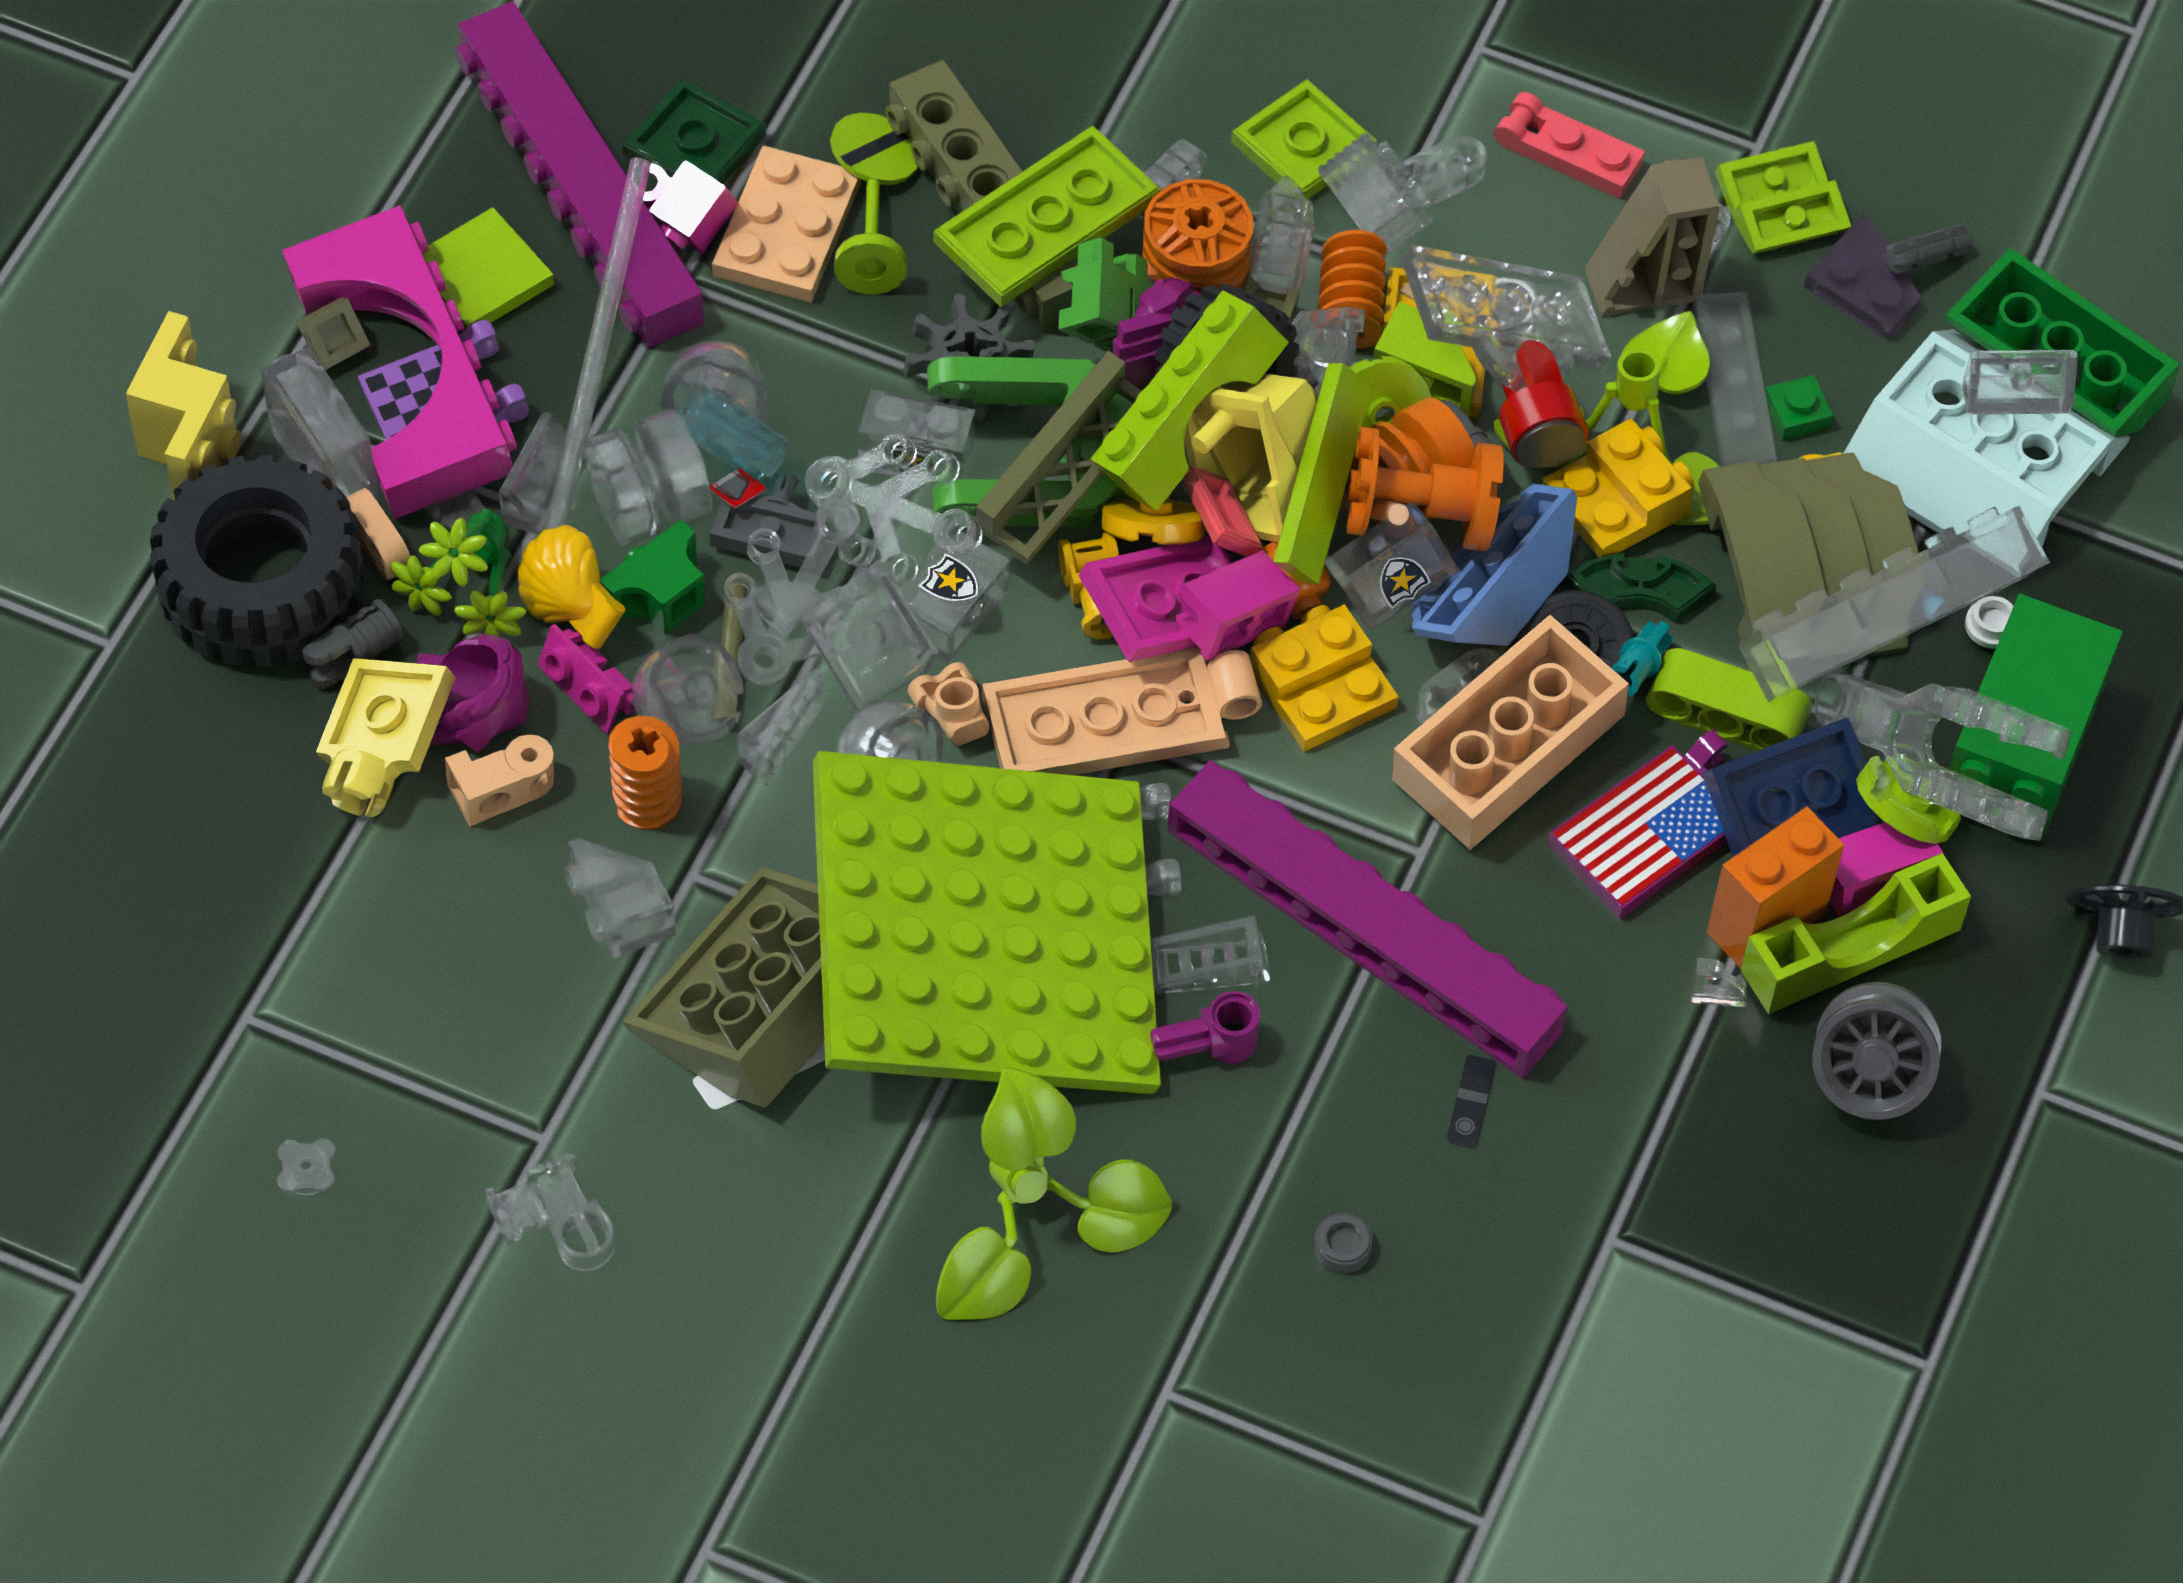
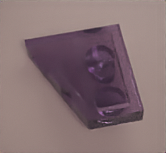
[1804,214,1921,341]

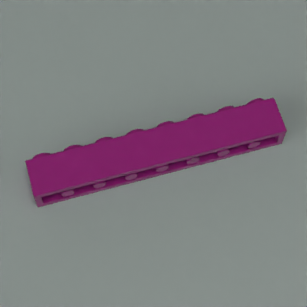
[455,1,704,348]
[1167,760,1568,1079]

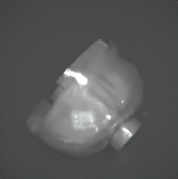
[661,340,769,449]
[632,634,743,746]
[837,700,944,762]

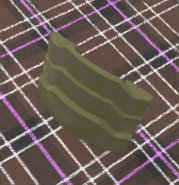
[1698,452,1925,676]

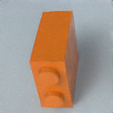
[1706,807,1845,969]

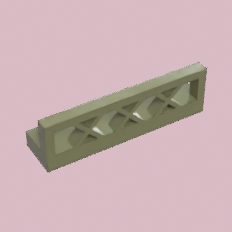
[975,350,1141,565]

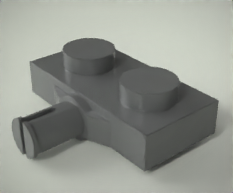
[710,471,829,571]

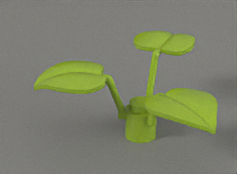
[1494,311,1720,525]
[936,1067,1173,1320]

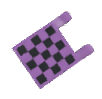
[358,320,529,440]

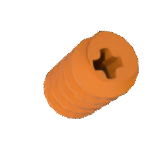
[1316,230,1388,350]
[608,716,682,830]

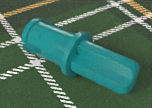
[1611,621,1673,697]

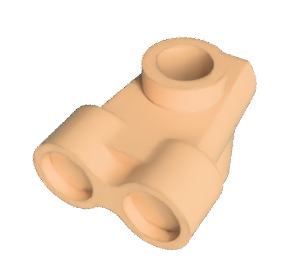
[907,662,989,746]

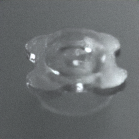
[277,1138,335,1195]

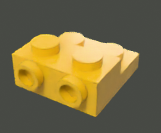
[1543,418,1694,557]
[1250,604,1399,752]

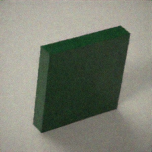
[622,78,766,184]

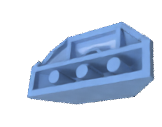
[1412,484,1577,646]

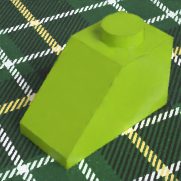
[1373,302,1477,416]

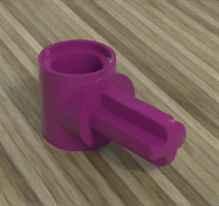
[1150,991,1260,1063]

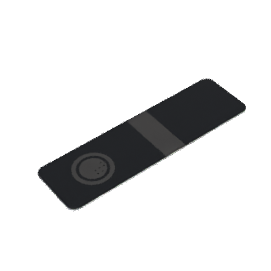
[1447,1055,1496,1147]

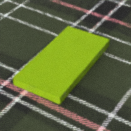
[933,125,1161,307]

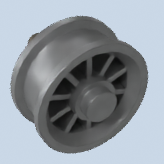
[1812,982,1942,1120]

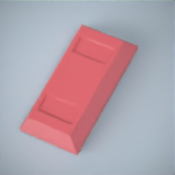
[1184,466,1263,556]

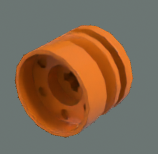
[1142,179,1253,294]
[1349,397,1475,537]

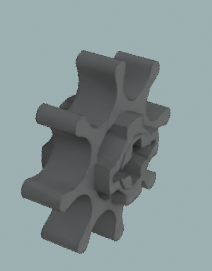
[903,293,1036,423]

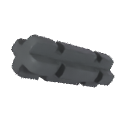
[1882,224,1973,274]

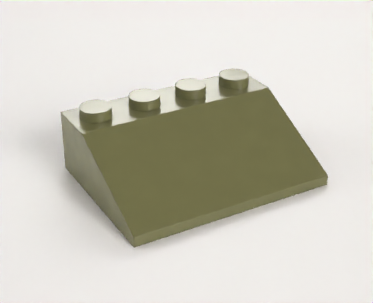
[622,867,824,1108]

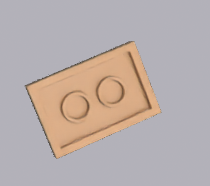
[712,146,861,303]

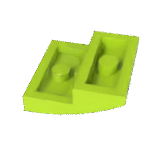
[1714,141,1852,254]

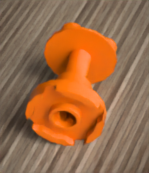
[1347,427,1504,552]

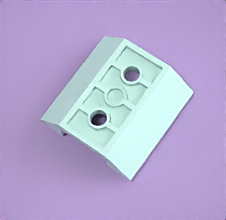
[1843,329,2130,580]

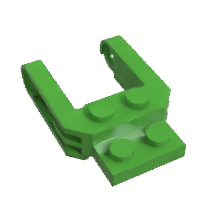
[927,356,1172,528]

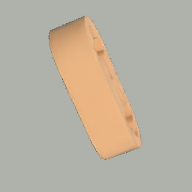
[347,488,411,581]

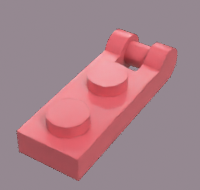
[1494,92,1645,199]

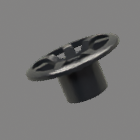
[2066,884,2183,958]

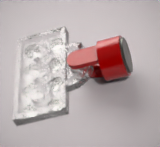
[1400,245,1611,468]

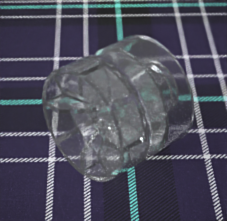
[583,408,712,546]

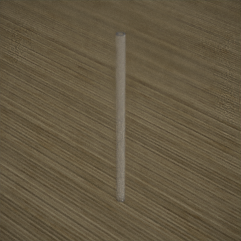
[544,158,651,530]

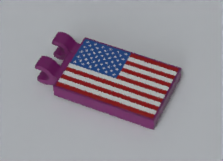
[1547,729,1728,919]

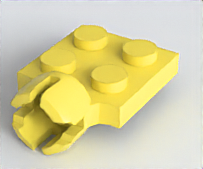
[316,658,456,817]

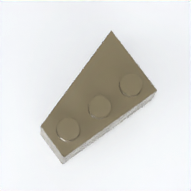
[1585,156,1720,317]

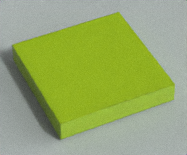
[1231,79,1377,205]
[422,207,555,331]

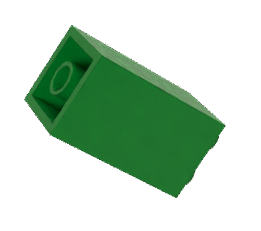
[1941,593,2123,842]

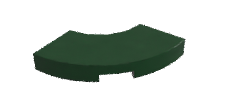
[1563,553,1717,624]

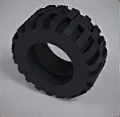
[150,455,364,667]

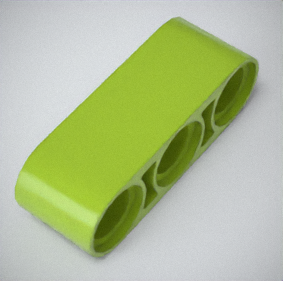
[1646,648,1813,751]

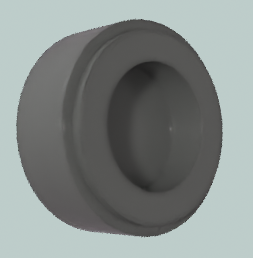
[1313,1213,1372,1274]

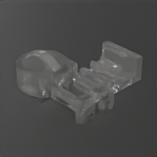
[485,1153,615,1271]

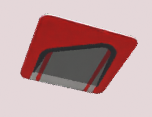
[709,469,766,507]

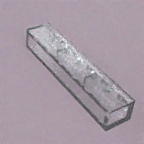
[1738,506,2050,702]

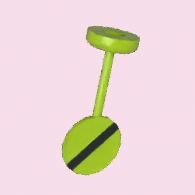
[830,112,918,295]

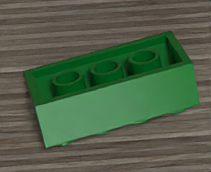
[1945,248,2180,437]

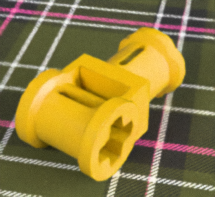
[1058,532,1119,640]

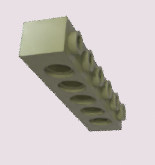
[885,60,1077,333]

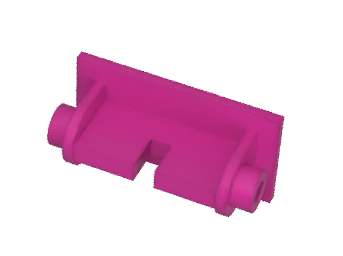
[537,624,642,734]

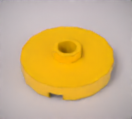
[1102,498,1207,545]

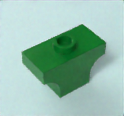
[600,519,705,635]

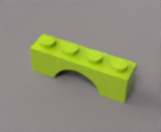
[1090,290,1289,511]
[1740,853,1971,1014]

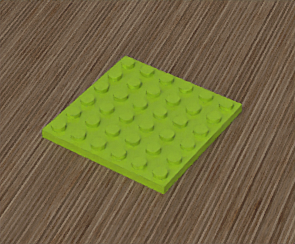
[813,751,1161,1094]

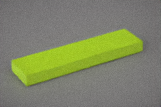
[1274,363,1373,584]

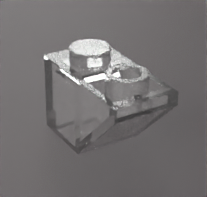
[563,838,676,958]

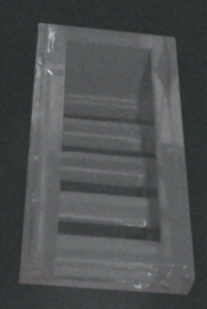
[738,669,824,786]
[1150,915,1271,994]

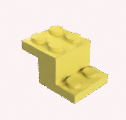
[126,311,241,501]

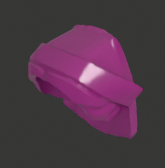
[1113,278,1200,391]
[416,634,529,753]

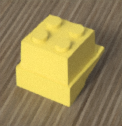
[1184,373,1317,542]

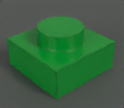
[1763,375,1834,440]

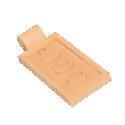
[982,647,1262,775]

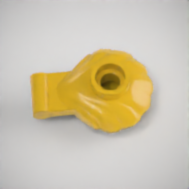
[518,525,625,649]

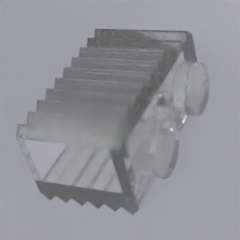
[1318,133,1433,258]
[1251,191,1314,293]

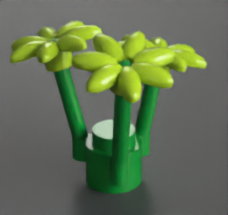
[391,509,526,637]

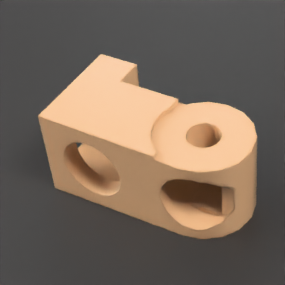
[445,734,555,827]

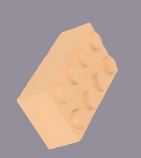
[1392,615,1629,850]

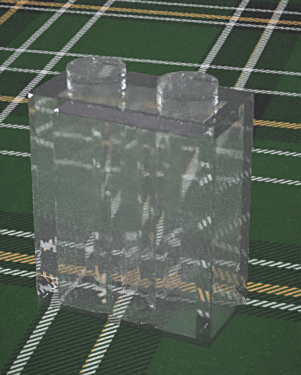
[261,347,378,500]

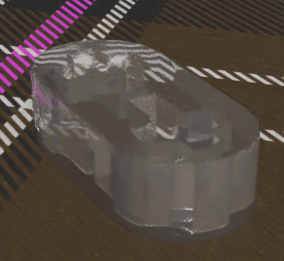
[1396,136,1487,208]
[1138,139,1207,220]
[1416,648,1501,724]

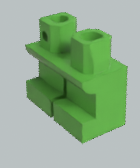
[1058,238,1154,353]

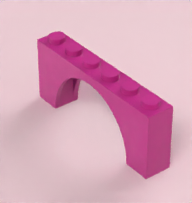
[282,205,518,519]

